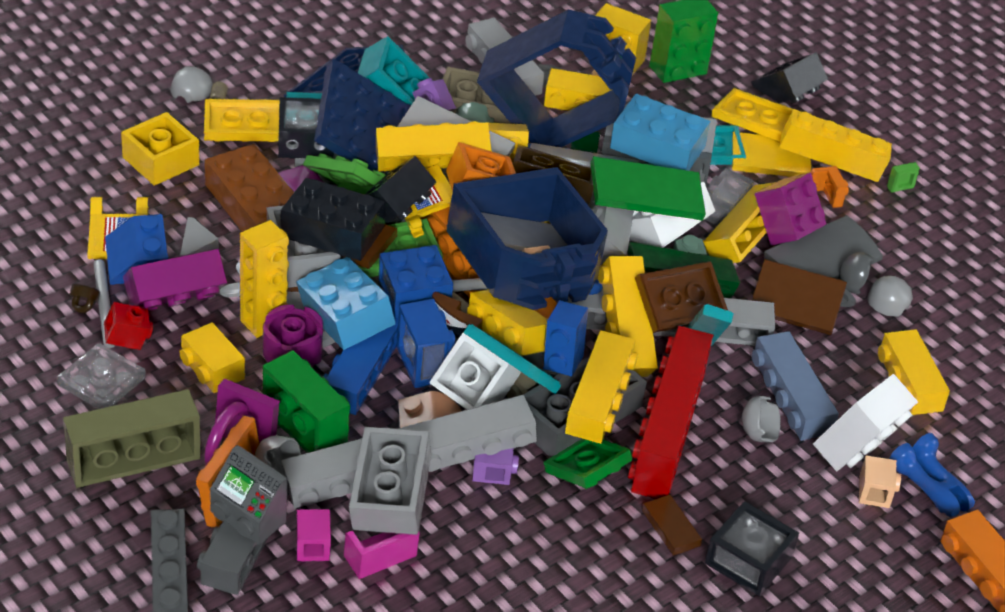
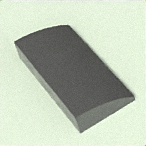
[763,215,883,279]

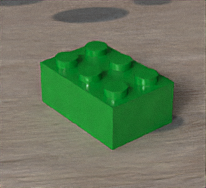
[649,0,719,83]
[262,350,350,453]

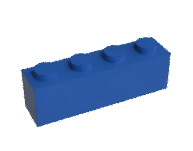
[323,318,399,415]

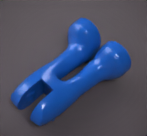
[889,433,975,517]

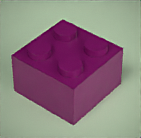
[754,172,827,245]

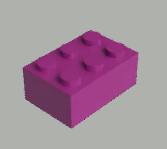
[123,249,227,312]

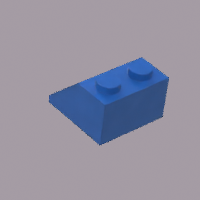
[105,214,168,285]

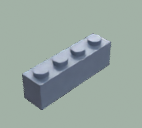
[752,331,839,441]

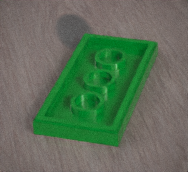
[590,156,706,221]

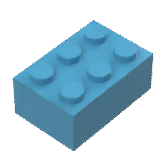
[610,94,711,171]
[296,257,396,350]

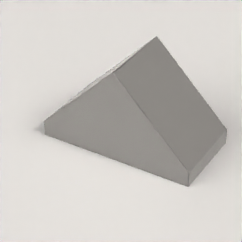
[180,217,219,257]

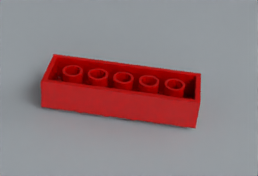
[628,326,713,499]

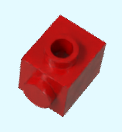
[104,302,153,350]

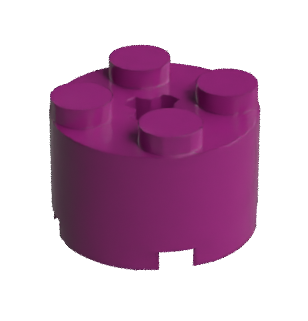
[263,305,323,367]

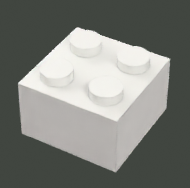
[429,333,521,410]

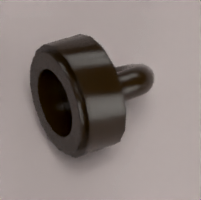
[69,284,101,313]

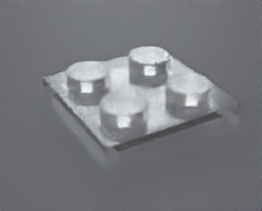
[57,343,146,409]

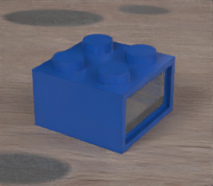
[378,245,453,319]
[397,299,456,388]

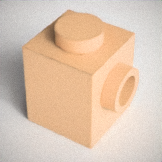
[859,455,901,508]

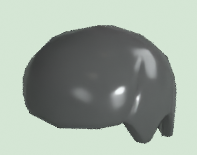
[839,252,875,294]

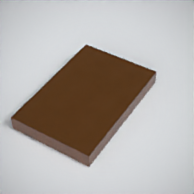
[752,259,847,336]
[635,261,728,333]

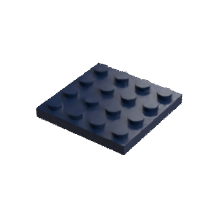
[314,58,411,175]

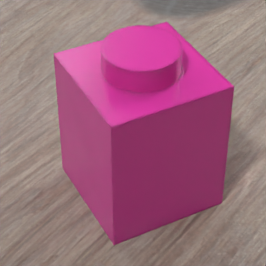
[296,509,331,561]

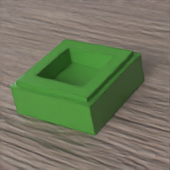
[887,162,920,192]

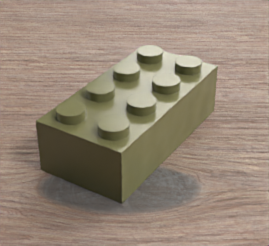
[63,389,201,488]

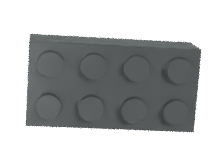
[523,356,647,457]

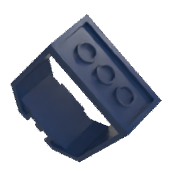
[477,9,636,147]
[446,167,608,310]

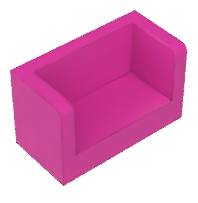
[344,531,420,579]

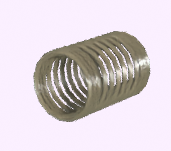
[209,81,228,99]

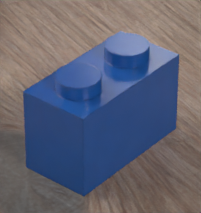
[543,300,588,377]

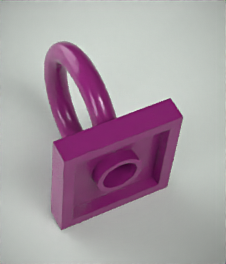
[204,379,280,466]

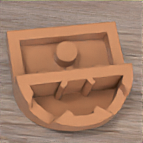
[398,391,461,428]

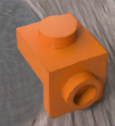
[811,166,849,208]

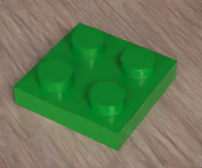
[544,439,632,489]

